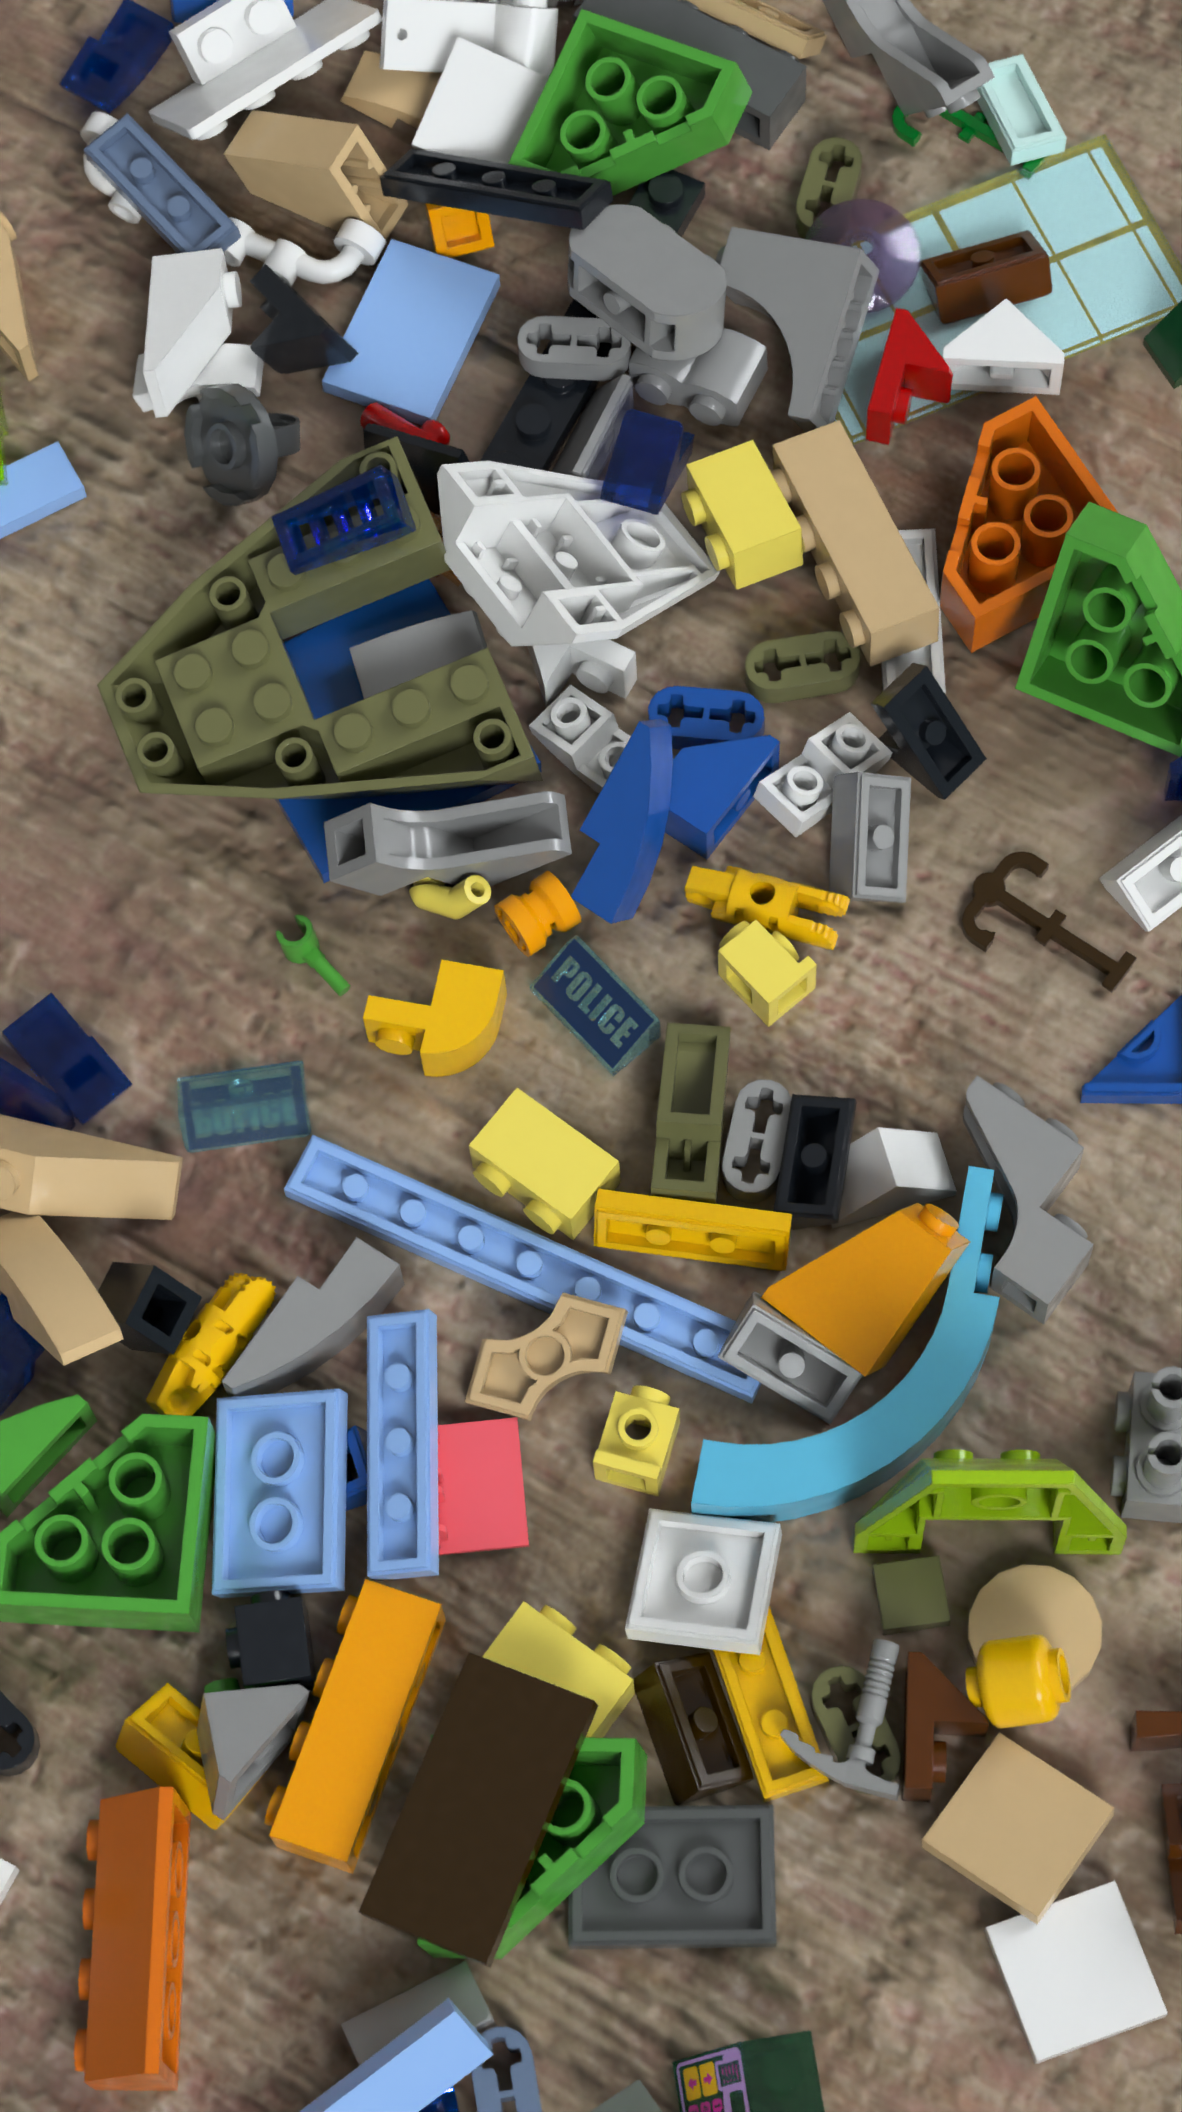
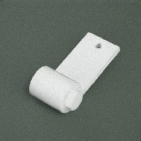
[380,0,558,78]

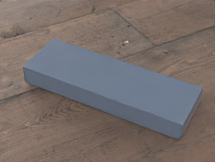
[83,113,241,253]

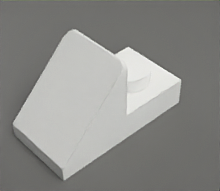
[527,639,637,708]

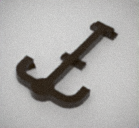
[962,852,1137,993]

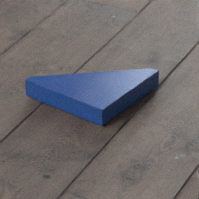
[1080,995,1182,1104]

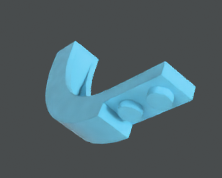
[691,1166,1004,1522]

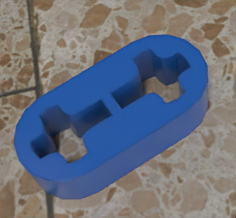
[648,686,765,750]

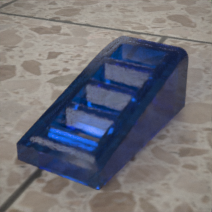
[271,465,416,575]

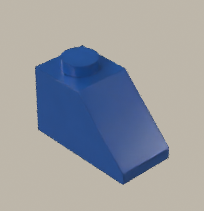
[665,735,780,860]

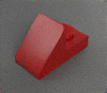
[866,308,953,445]

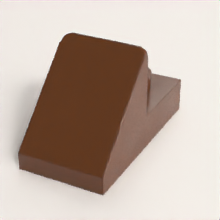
[902,1652,989,1802]

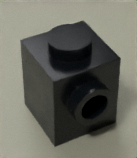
[98,1262,202,1355]
[225,1590,316,1691]

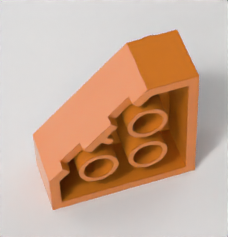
[940,396,1118,653]

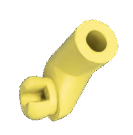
[409,875,491,920]

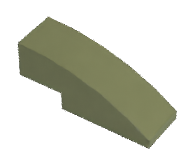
[651,1022,731,1204]

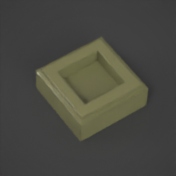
[872,1555,951,1635]

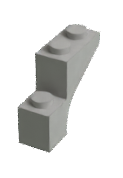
[823,0,995,118]
[324,791,572,896]
[963,1076,1094,1325]

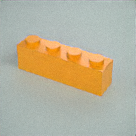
[265,1579,446,1874]

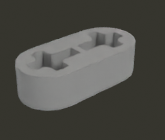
[517,316,631,381]
[723,1079,791,1203]

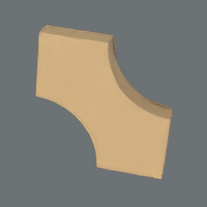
[465,1293,628,1421]

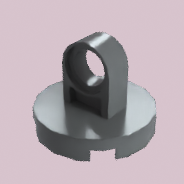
[184,384,300,506]

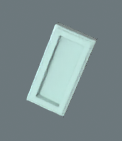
[977,54,1067,166]

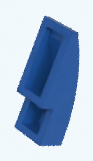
[571,719,673,924]

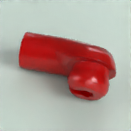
[360,402,450,445]

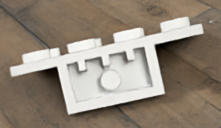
[149,0,382,140]

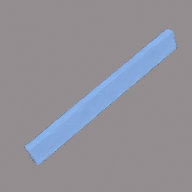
[284,1135,762,1404]

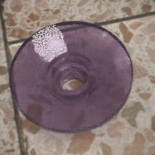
[805,199,921,313]

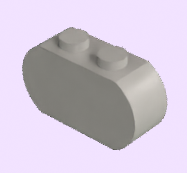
[567,205,727,361]

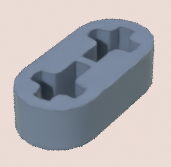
[471,2027,543,2112]

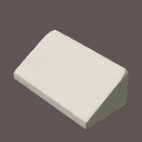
[1099,815,1182,932]

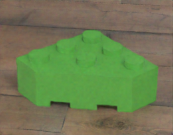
[508,9,753,196]
[1015,502,1182,758]
[0,1414,216,1632]
[417,1735,647,1959]

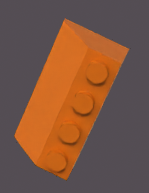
[74,1787,191,2091]

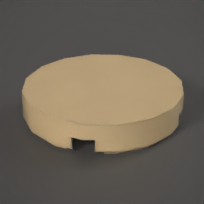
[967,1564,1102,1691]

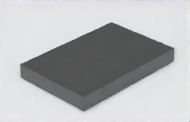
[569,1805,777,1949]

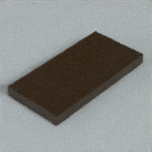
[359,1652,598,1968]

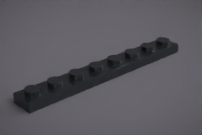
[439,170,705,541]

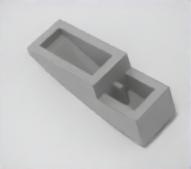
[222,1237,405,1397]

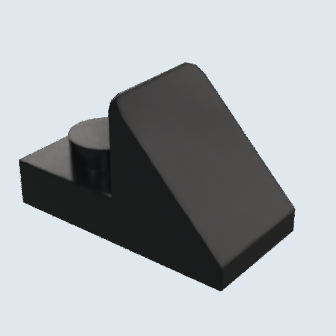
[250,264,359,374]
[870,663,987,800]

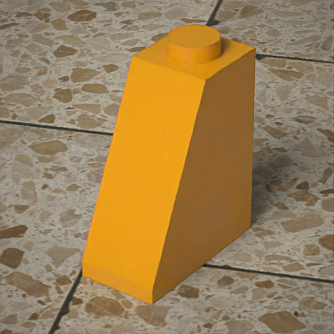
[761,1203,970,1377]

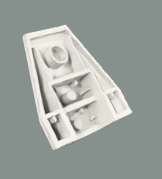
[437,461,720,647]

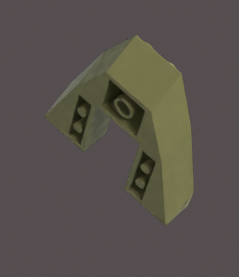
[97,436,543,799]

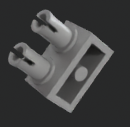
[1110,1366,1182,1523]

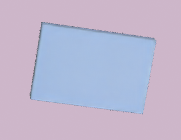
[322,238,501,425]
[212,1388,348,1598]

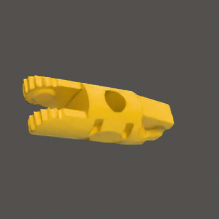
[685,866,850,950]
[146,1273,277,1416]

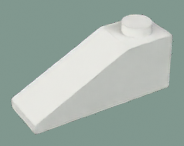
[143,248,242,418]

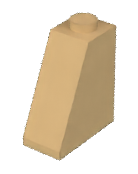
[224,110,409,241]

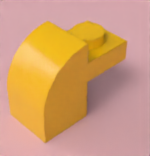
[363,959,507,1077]

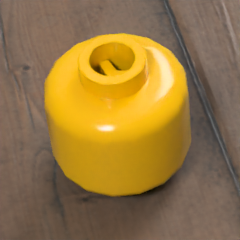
[965,1634,1071,1728]

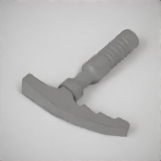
[780,1639,900,1801]

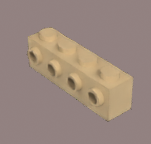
[770,420,939,667]

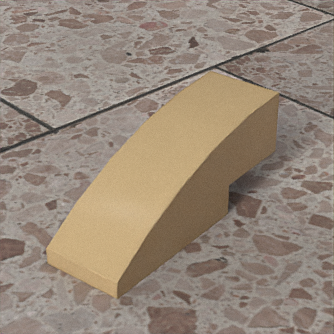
[0,1211,123,1366]

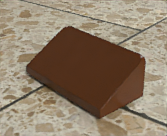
[918,230,1053,324]

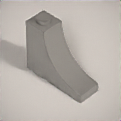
[716,227,880,432]

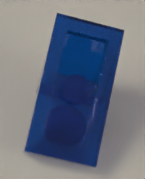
[600,409,695,515]

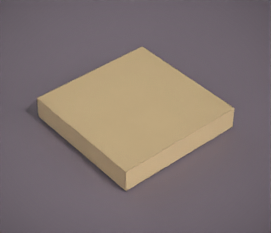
[922,1733,1114,1925]

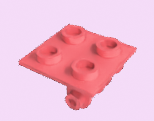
[438,1417,529,1556]

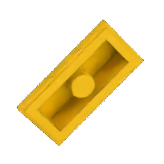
[116,1683,268,1830]

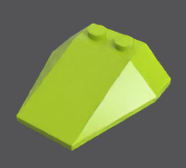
[853,1449,1127,1555]

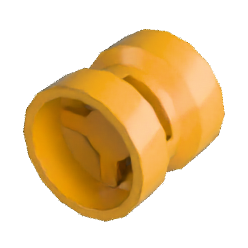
[494,870,582,957]

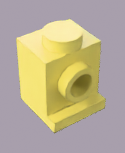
[718,920,817,1027]
[593,1385,680,1497]

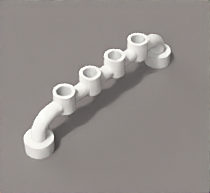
[80,111,386,287]

